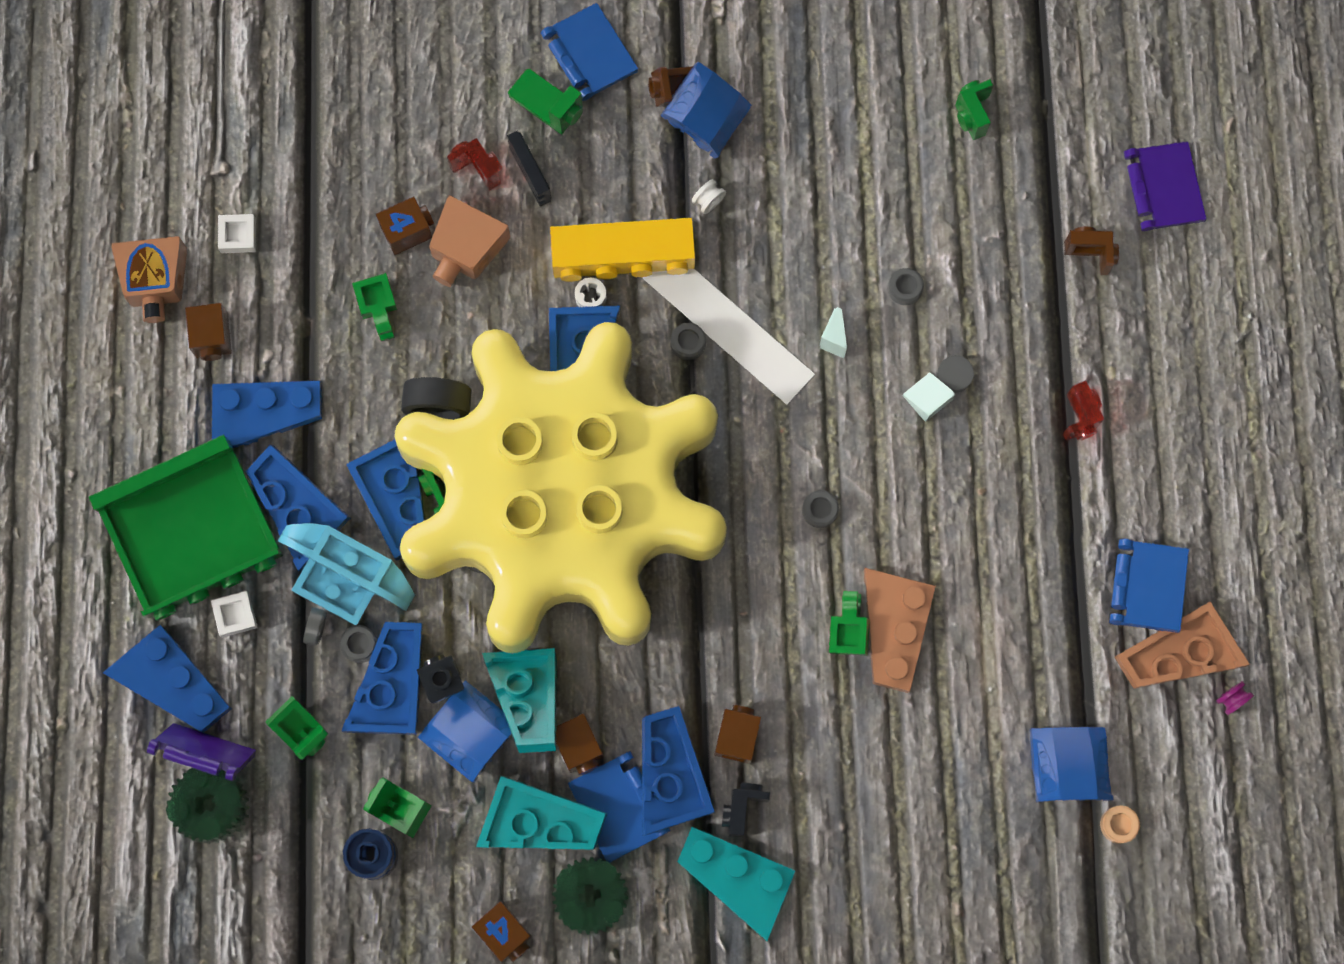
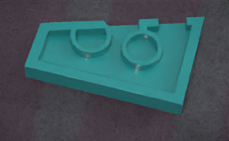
[482,648,557,753]
[476,776,608,850]
[677,827,795,942]

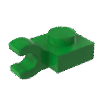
[352,273,397,342]
[829,591,870,656]

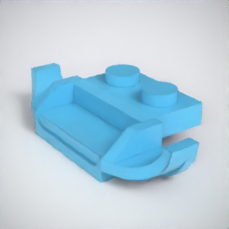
[278,523,415,625]

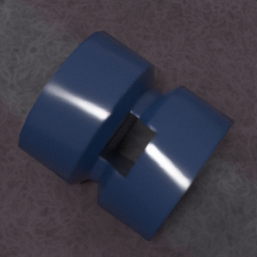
[343,828,398,880]

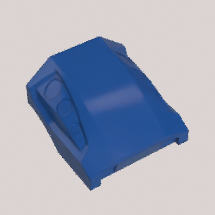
[660,62,752,159]
[418,680,512,784]
[1030,727,1114,802]

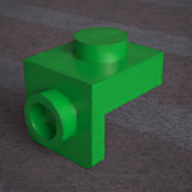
[955,79,994,141]
[265,696,328,760]
[363,777,432,838]

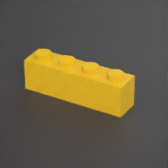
[550,218,695,282]

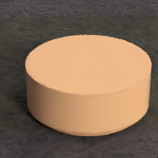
[1100,805,1140,844]

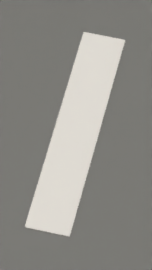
[642,269,815,404]

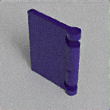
[1124,142,1207,232]
[147,723,256,781]

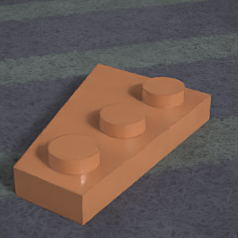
[864,568,936,693]
[1114,602,1250,689]

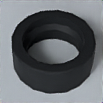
[401,377,472,420]

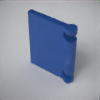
[540,3,638,101]
[1109,539,1189,633]
[568,751,671,864]

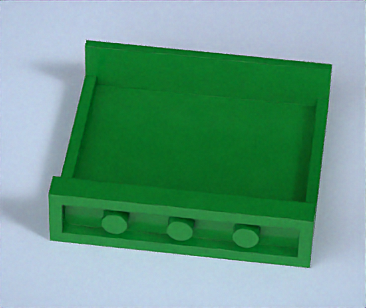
[88,434,283,621]

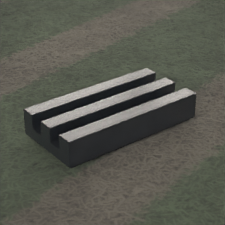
[507,130,551,207]

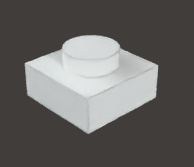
[218,214,256,253]
[211,591,258,638]

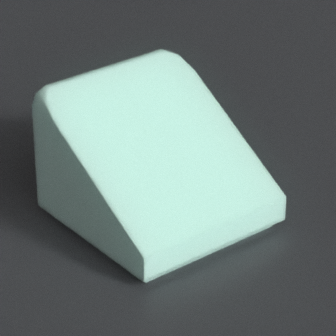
[819,307,847,358]
[902,372,955,422]

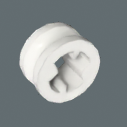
[692,179,726,214]
[574,277,607,307]

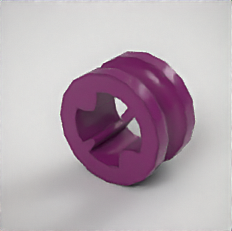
[1216,681,1254,715]

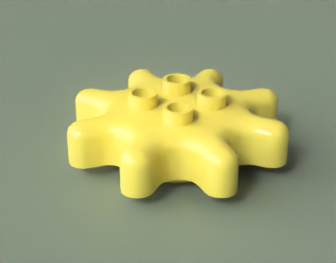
[394,322,727,653]

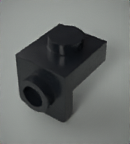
[417,655,464,704]
[722,783,770,838]

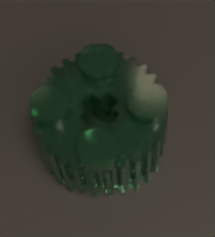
[166,768,249,844]
[552,857,629,935]

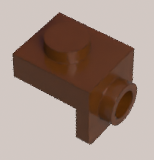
[648,66,693,107]
[1064,226,1119,275]

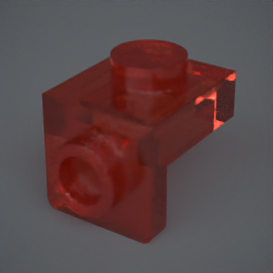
[447,138,502,191]
[1063,380,1104,441]

